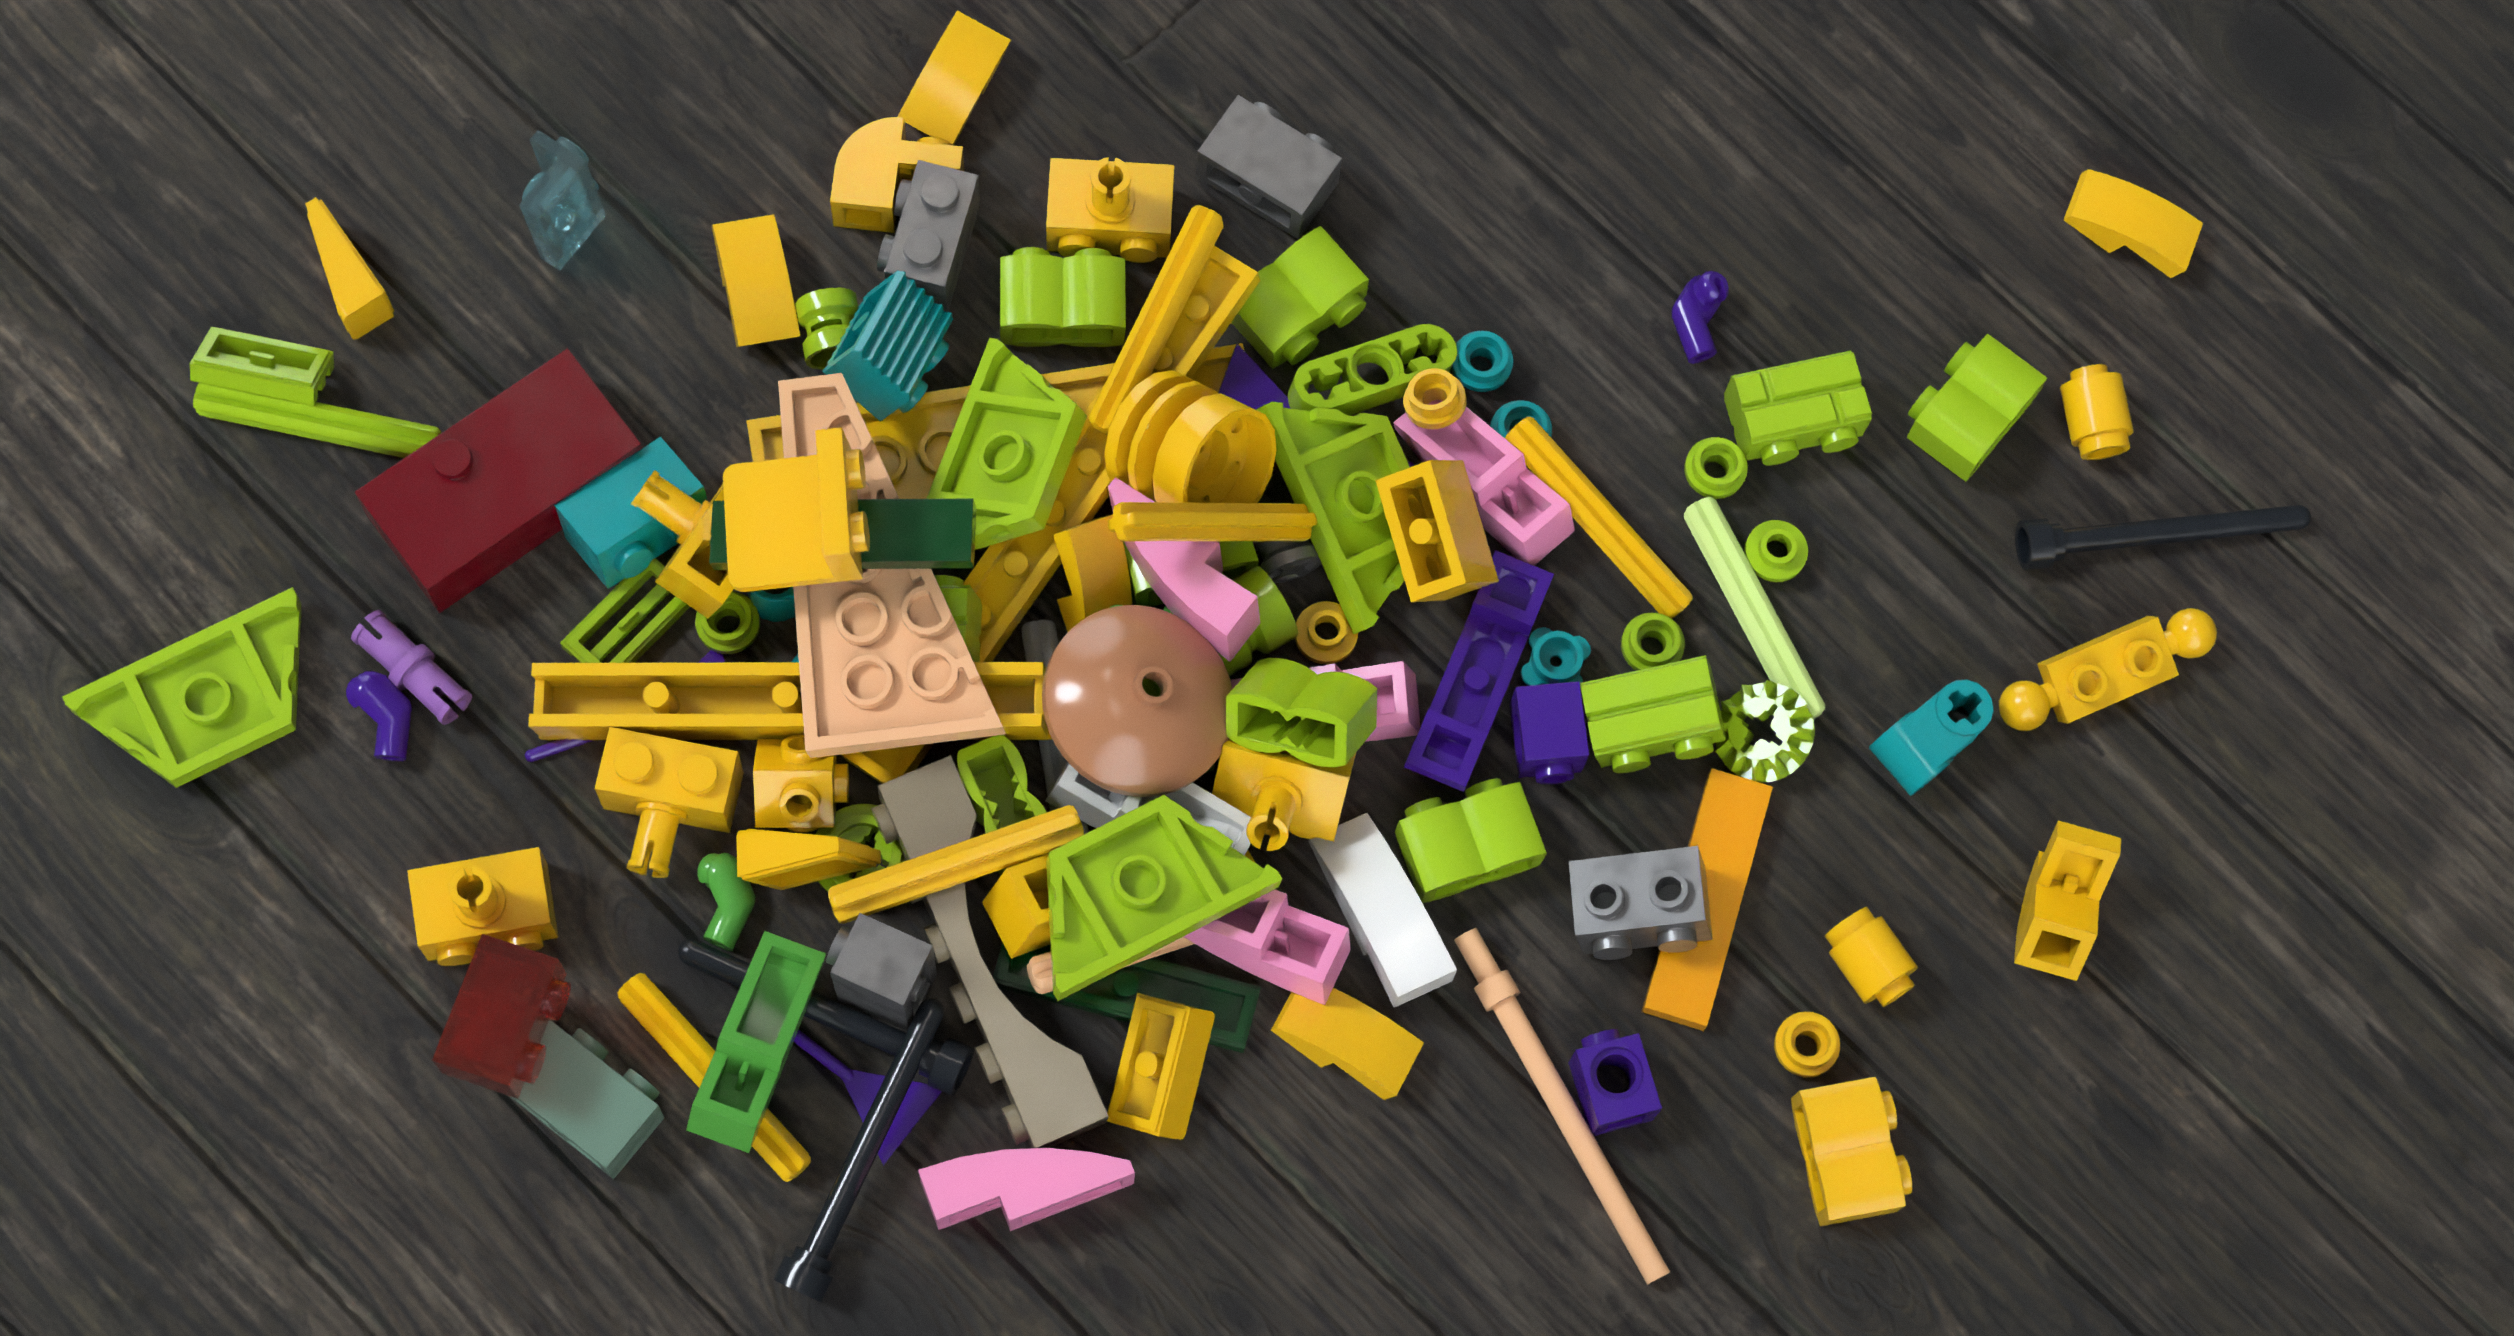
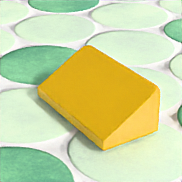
[1107,993,1215,1140]

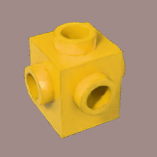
[753,734,849,832]

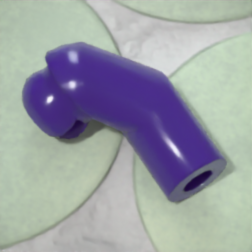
[1672,271,1729,364]
[346,671,412,761]

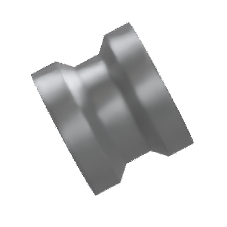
[1253,539,1322,584]

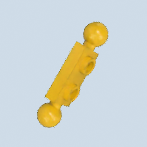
[1999,608,2217,731]

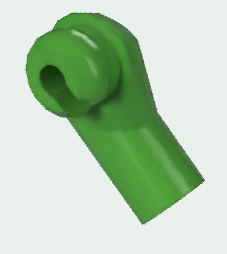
[697,853,755,952]

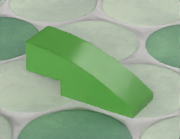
[686,931,826,1153]

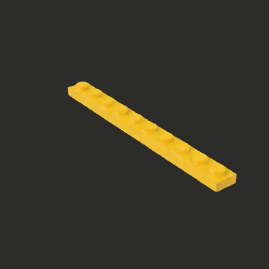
[842,245,1260,784]

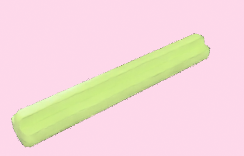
[1684,497,1825,719]

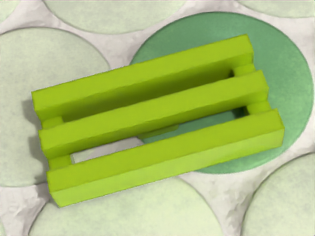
[190,327,334,406]
[560,558,690,663]

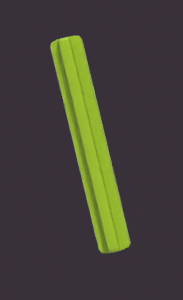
[193,383,441,458]

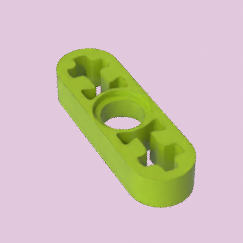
[1288,324,1457,416]

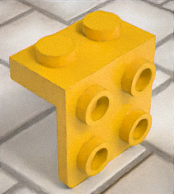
[723,427,870,592]

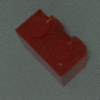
[432,934,571,1099]

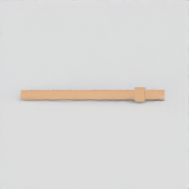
[1454,928,1670,1285]

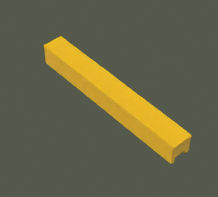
[528,662,1052,740]

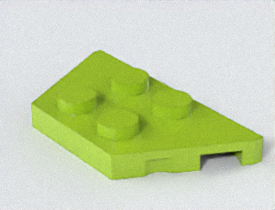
[926,338,1087,550]
[1256,402,1410,634]
[62,587,301,788]
[1046,795,1282,1001]

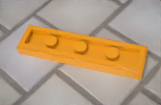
[1642,768,1773,1031]

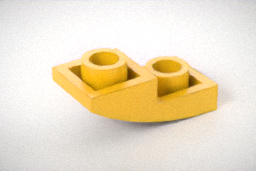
[897,10,1012,145]
[2064,169,2203,278]
[712,214,800,347]
[1053,514,1132,633]
[1271,988,1424,1100]

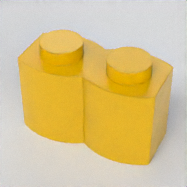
[1791,1077,1912,1226]

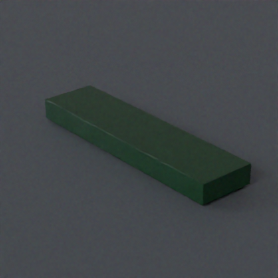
[709,498,976,570]
[993,943,1261,1053]

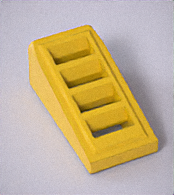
[305,197,394,340]
[736,829,881,890]

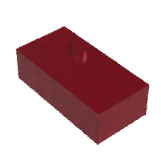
[354,348,642,613]

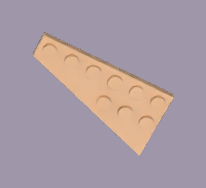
[778,373,1006,758]

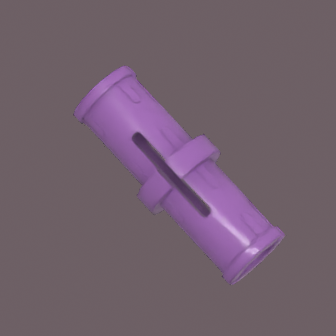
[351,610,472,725]

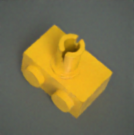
[1046,157,1174,263]
[631,470,734,618]
[594,727,744,878]
[1212,739,1356,851]
[407,847,558,966]

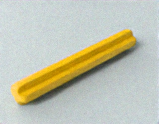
[1089,205,1224,435]
[1505,416,1693,619]
[1108,502,1317,541]
[828,805,1084,924]
[617,973,811,1182]

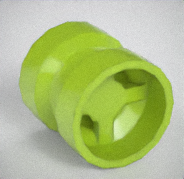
[795,287,859,370]

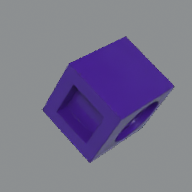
[1509,681,1589,784]
[1568,1029,1662,1136]

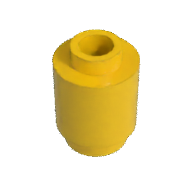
[2060,364,2134,460]
[1825,907,1918,1007]

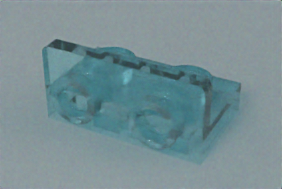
[519,130,606,271]

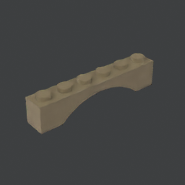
[871,755,1109,1148]

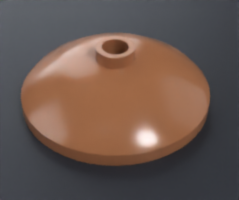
[1042,605,1232,797]

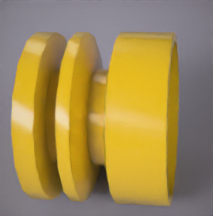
[1104,370,1277,503]

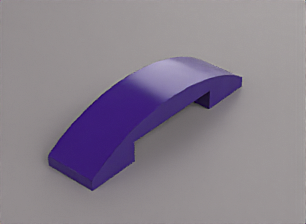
[1404,550,1554,792]

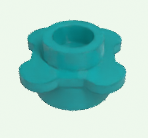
[1521,627,1591,689]

